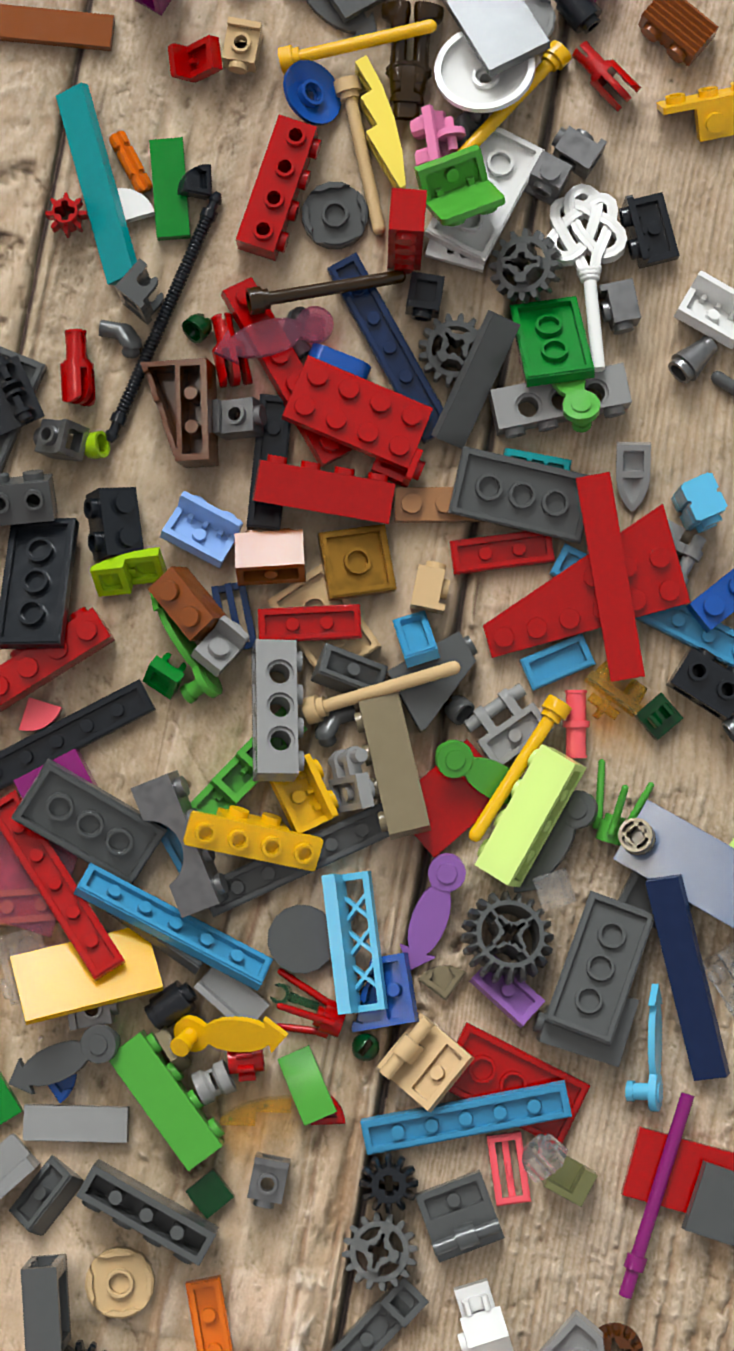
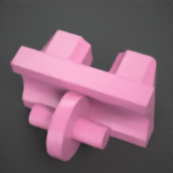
[410,104,466,166]

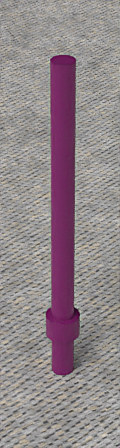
[618,1092,695,1299]

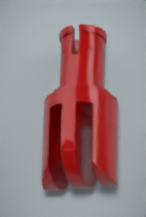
[572,41,641,112]
[211,313,253,389]
[60,329,96,407]

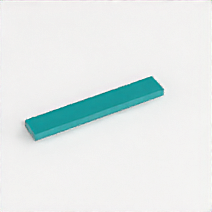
[56,82,137,286]

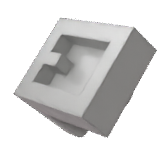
[190,615,250,677]

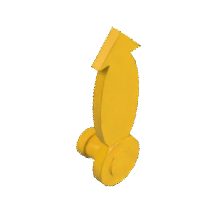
[170,1015,289,1057]

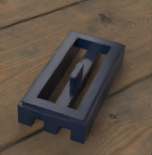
[211,582,257,650]

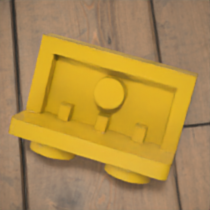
[269,753,339,833]

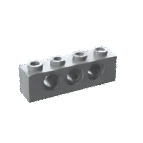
[488,363,632,439]
[251,639,305,782]

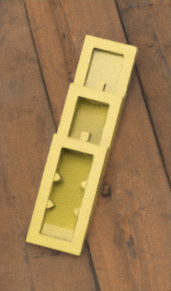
[355,55,406,189]

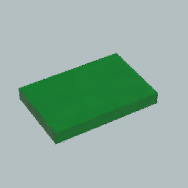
[510,296,595,387]

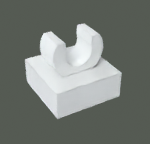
[454,1278,495,1318]

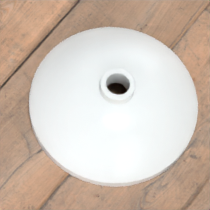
[434,31,535,113]

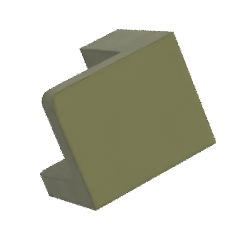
[541,1152,598,1207]

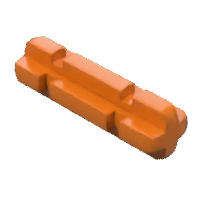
[109,131,153,194]

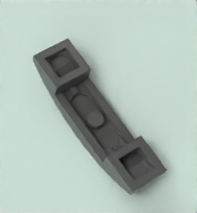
[330,1277,429,1351]

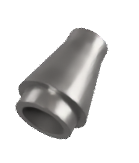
[668,336,718,384]

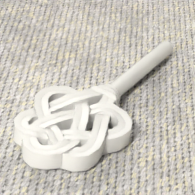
[547,183,628,372]

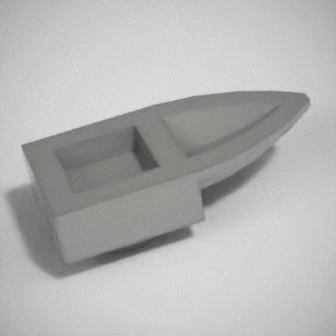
[616,442,651,511]

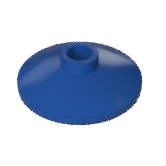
[283,60,341,125]

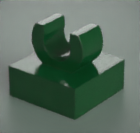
[634,692,683,741]

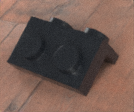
[619,192,680,269]
[84,487,144,561]

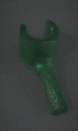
[270,983,319,1011]

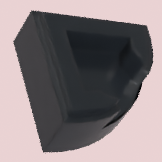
[177,164,212,200]

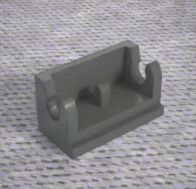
[115,258,164,325]

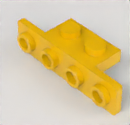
[656,82,734,142]
[183,805,323,871]

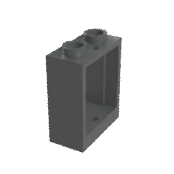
[21,1254,71,1351]

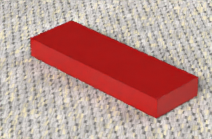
[449,531,555,576]
[258,604,362,642]

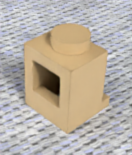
[221,16,263,74]
[410,561,450,615]

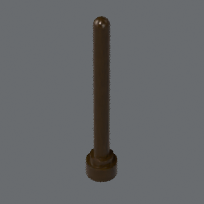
[246,270,406,316]

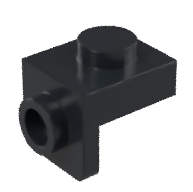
[405,271,445,322]

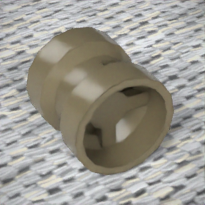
[618,818,656,856]

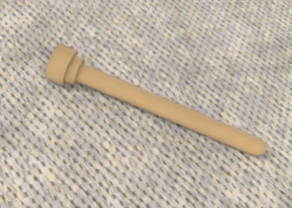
[333,75,386,235]
[301,661,461,725]

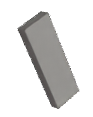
[23,1104,129,1143]

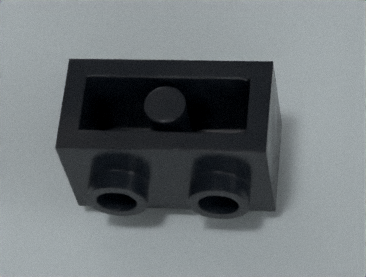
[666,647,734,721]

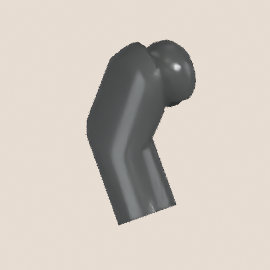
[99,320,142,358]

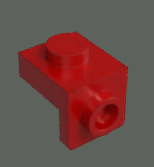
[168,35,223,83]
[370,448,426,487]

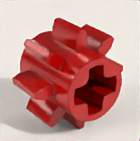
[45,192,89,238]
[227,1049,265,1082]

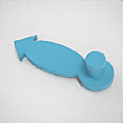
[625,984,663,1112]

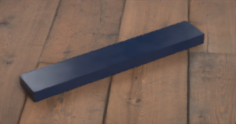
[327,253,443,444]
[645,874,730,1081]

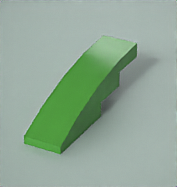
[191,707,308,815]

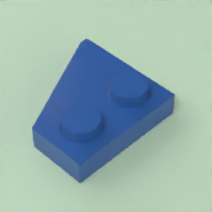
[351,953,419,1032]

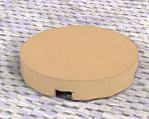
[85,1246,155,1319]

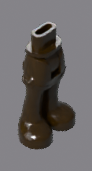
[381,0,444,121]

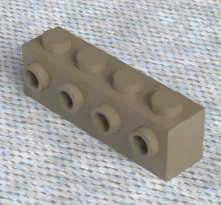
[354,692,431,840]

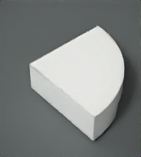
[117,188,155,223]

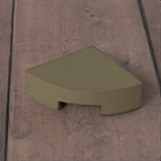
[418,965,466,1000]
[154,1028,192,1072]

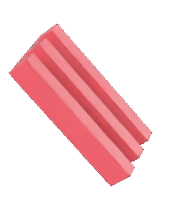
[486,1130,531,1206]

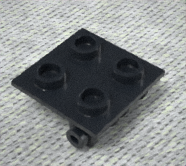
[0,355,45,436]

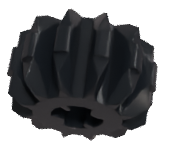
[359,1152,418,1214]

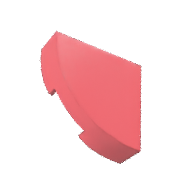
[19,697,63,732]

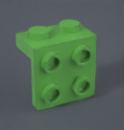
[414,144,506,226]

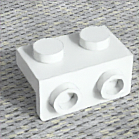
[673,271,734,349]

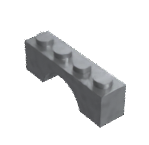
[130,770,228,918]

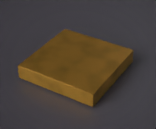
[317,524,397,601]

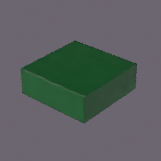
[185,1168,235,1219]

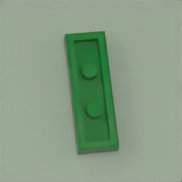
[149,137,191,241]

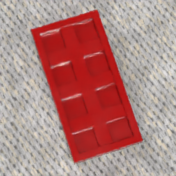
[281,355,433,472]

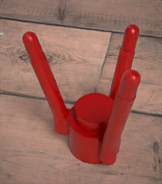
[276,968,346,1039]

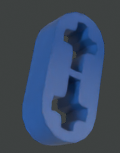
[308,343,372,380]

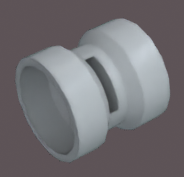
[191,1059,237,1106]

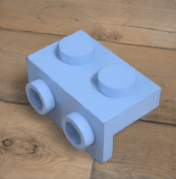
[160,491,243,569]

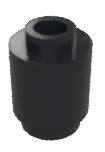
[554,0,602,34]
[144,980,198,1030]

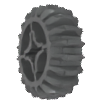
[460,890,554,985]

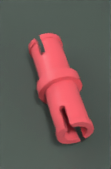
[562,690,590,758]

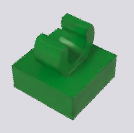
[143,652,186,700]

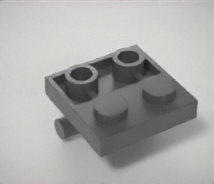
[415,1170,505,1263]

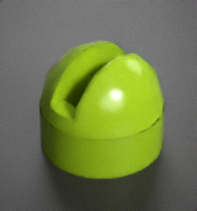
[84,431,110,459]

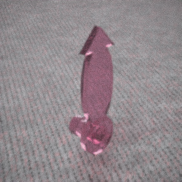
[214,306,334,365]

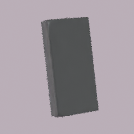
[311,643,388,694]
[9,1155,84,1236]

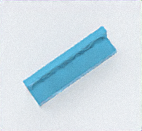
[321,871,388,1015]

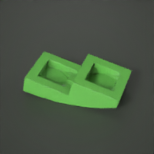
[278,1045,337,1126]

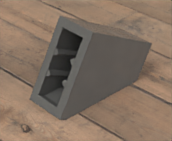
[387,631,478,733]
[533,996,639,1067]

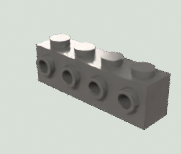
[0,470,58,526]
[76,1159,219,1266]

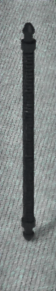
[106,191,222,443]

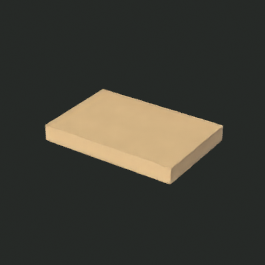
[268,564,381,669]

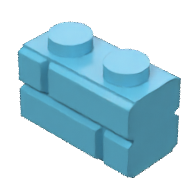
[671,472,727,534]

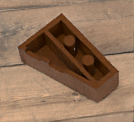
[140,358,219,468]

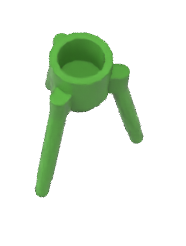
[592,759,654,846]

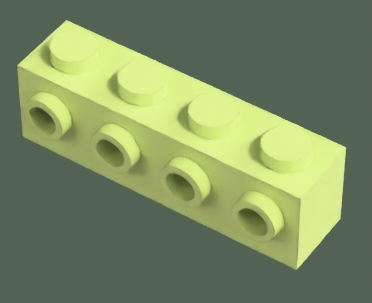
[475,744,587,887]

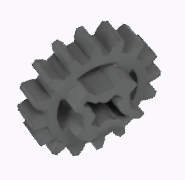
[488,228,563,304]
[418,313,479,388]
[342,1212,419,1291]

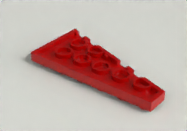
[483,504,691,658]

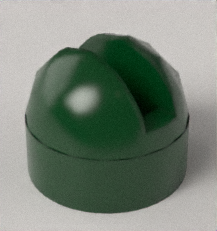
[182,313,212,343]
[352,1032,379,1061]

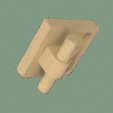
[377,1013,475,1112]

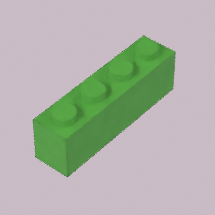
[109,1030,225,1171]

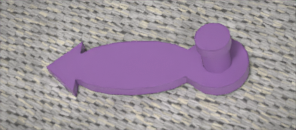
[400,853,466,970]

